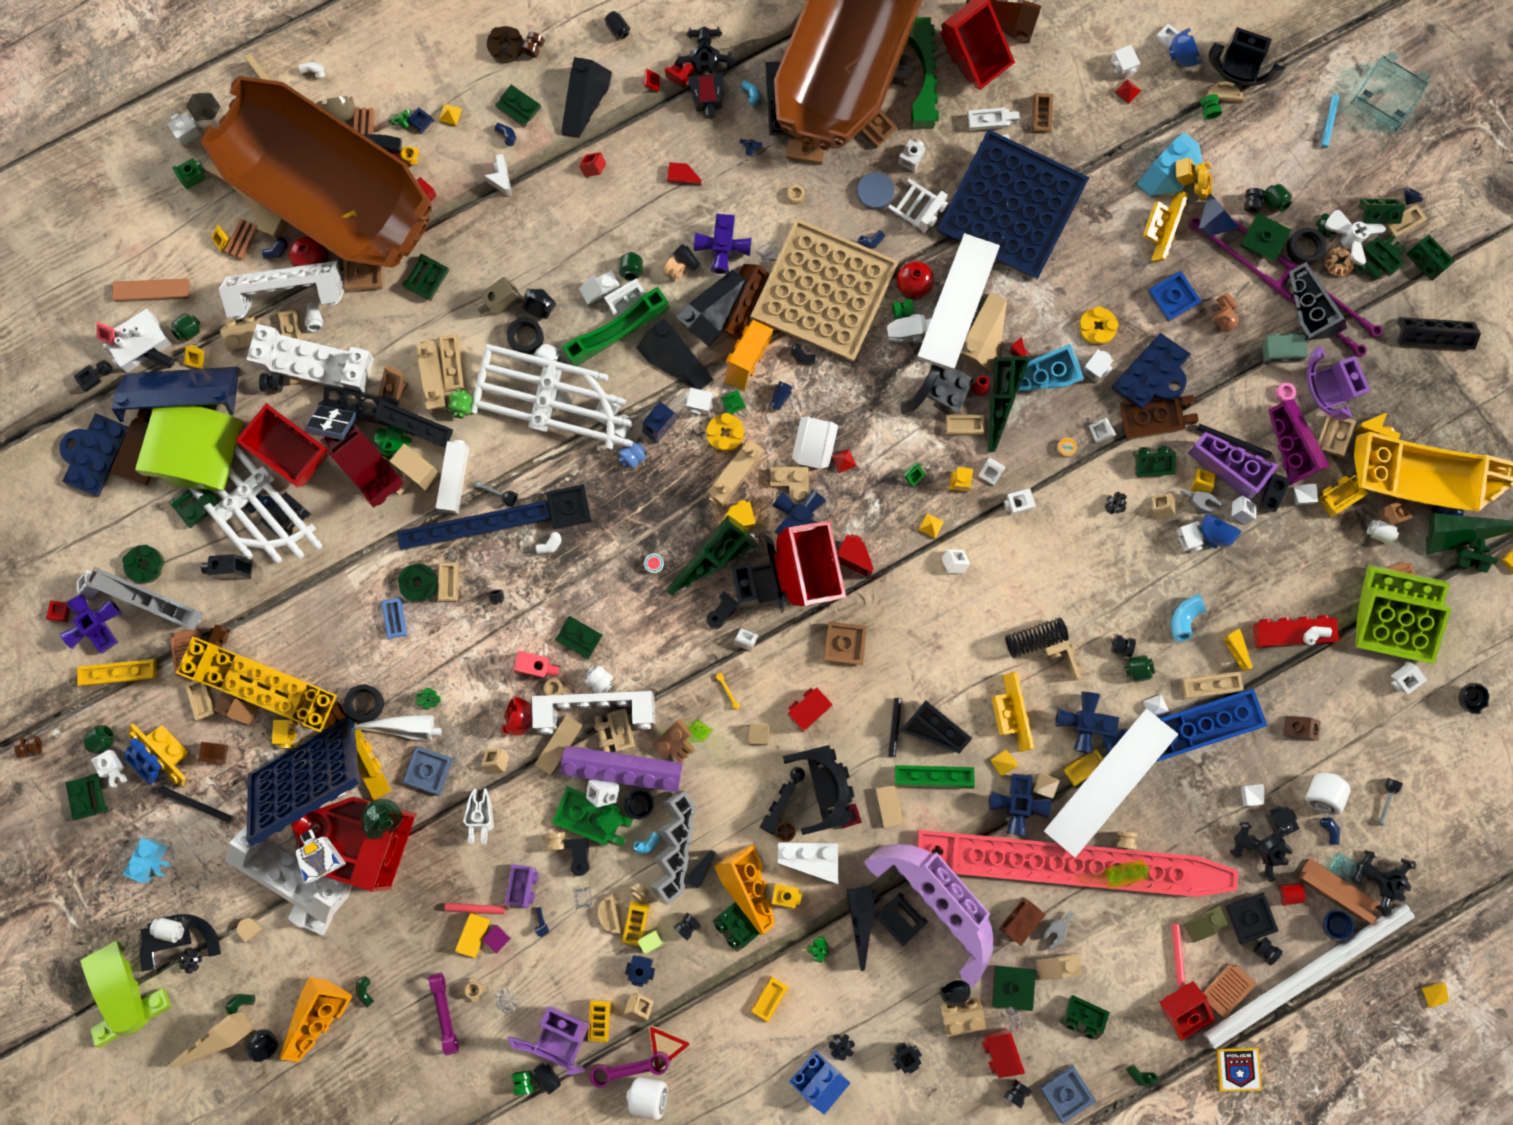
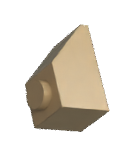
[1035,953,1083,980]

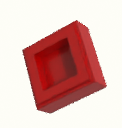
[46,600,70,623]

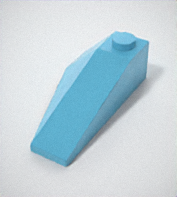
[1018,344,1084,391]

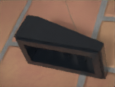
[684,850,716,888]

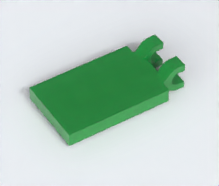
[552,786,633,846]

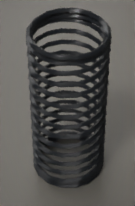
[1005,617,1069,659]

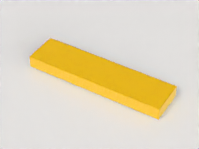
[77,659,157,687]

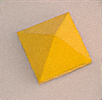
[439,104,462,126]
[211,225,230,252]
[918,513,944,539]

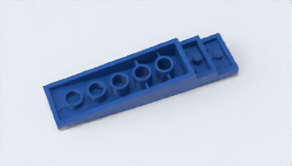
[1102,688,1267,762]

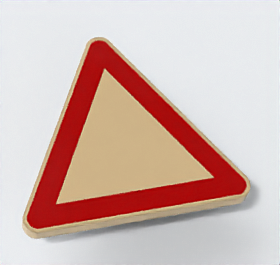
[649,1025,691,1070]

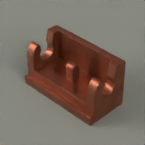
[999,897,1046,946]

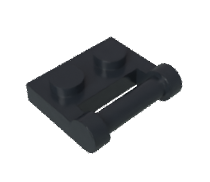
[260,492,311,539]
[875,892,928,947]

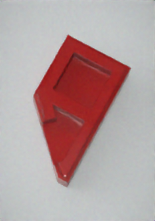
[667,162,702,185]

